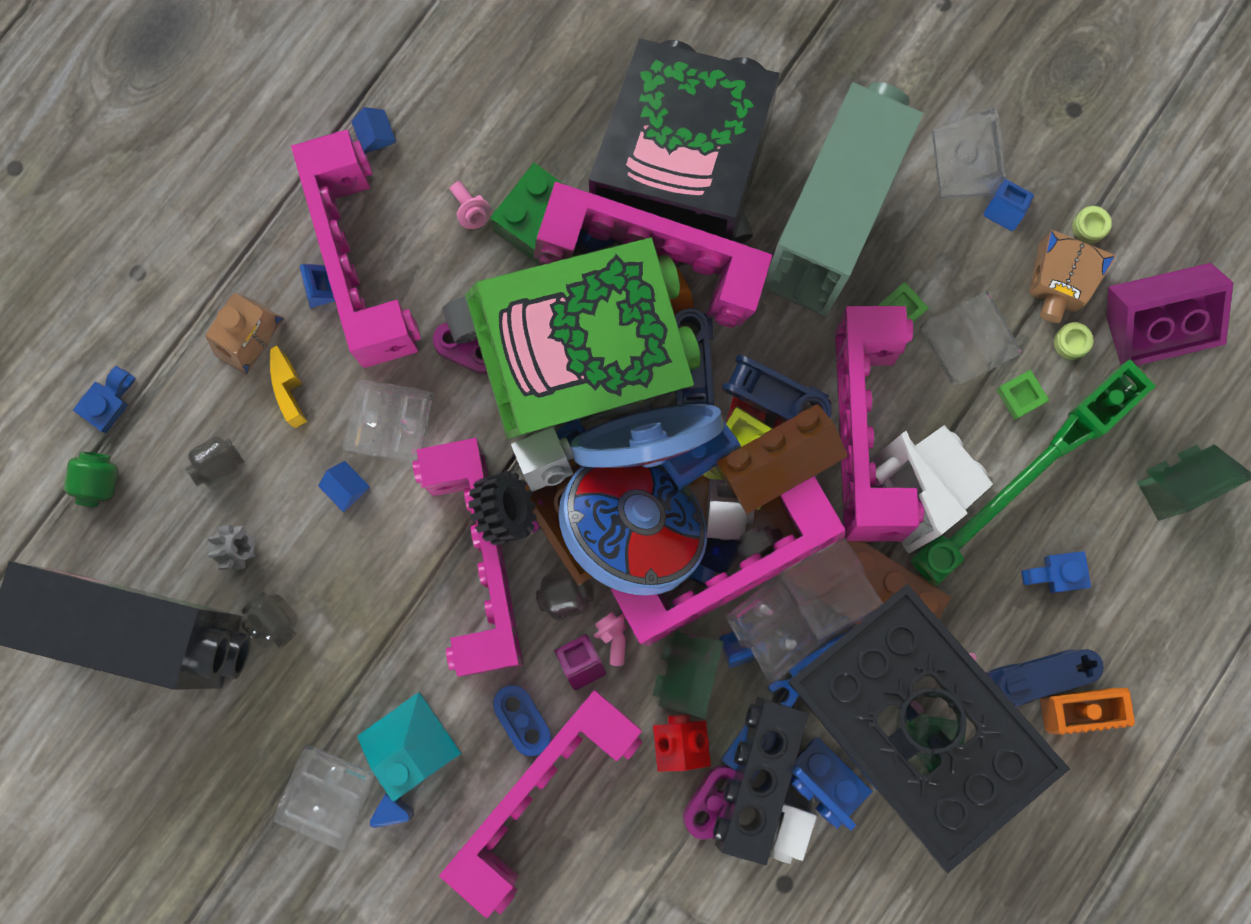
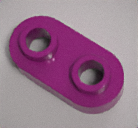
[433,322,488,375]
[683,766,736,840]

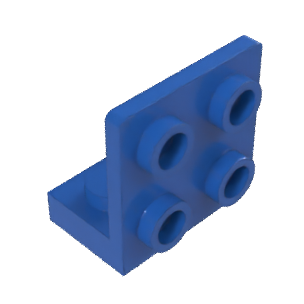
[790,737,873,831]

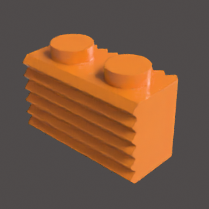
[1040,688,1135,735]

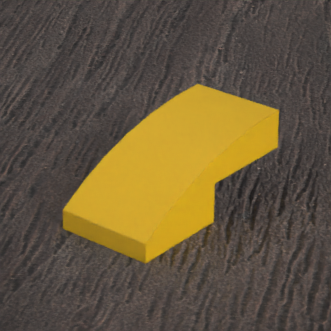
[270,345,307,428]

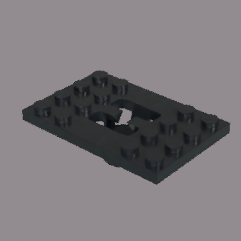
[788,584,1070,873]

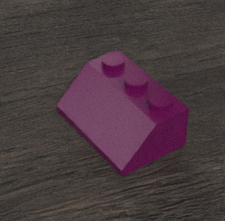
[1106,263,1234,366]

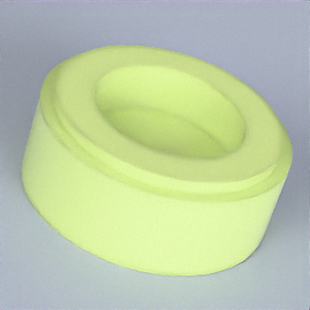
[1072,206,1112,244]
[1054,322,1094,360]

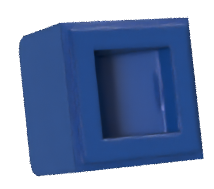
[984,178,1034,231]

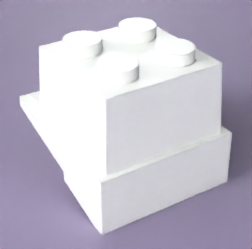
[871,425,993,553]

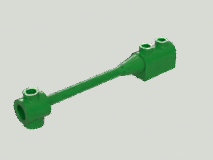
[910,359,1156,586]

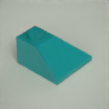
[357,692,462,802]

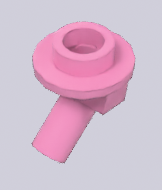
[449,180,492,229]
[593,612,627,666]

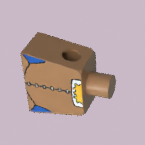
[1030,229,1116,323]
[206,293,284,375]

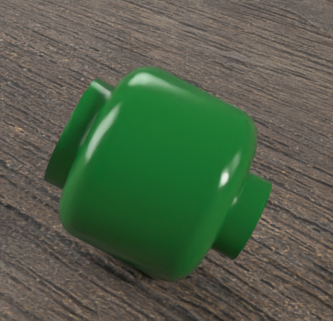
[63,451,118,507]

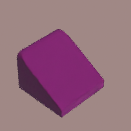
[554,633,606,690]

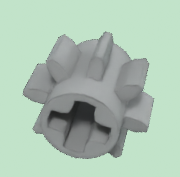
[208,525,255,570]

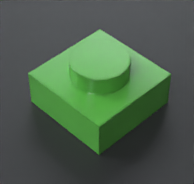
[878,282,929,323]
[996,369,1049,420]

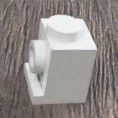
[769,803,817,864]

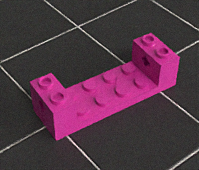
[291,129,421,368]
[533,181,772,328]
[835,306,924,541]
[412,438,524,677]
[611,476,846,646]
[439,690,642,919]

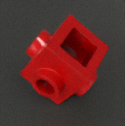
[653,714,711,772]

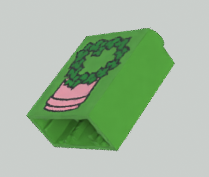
[465,237,700,439]

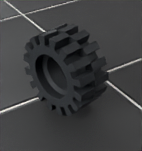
[469,471,536,545]

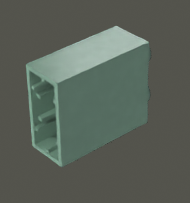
[762,82,923,317]

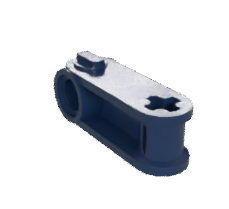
[674,308,714,406]
[721,355,832,423]
[986,649,1104,707]

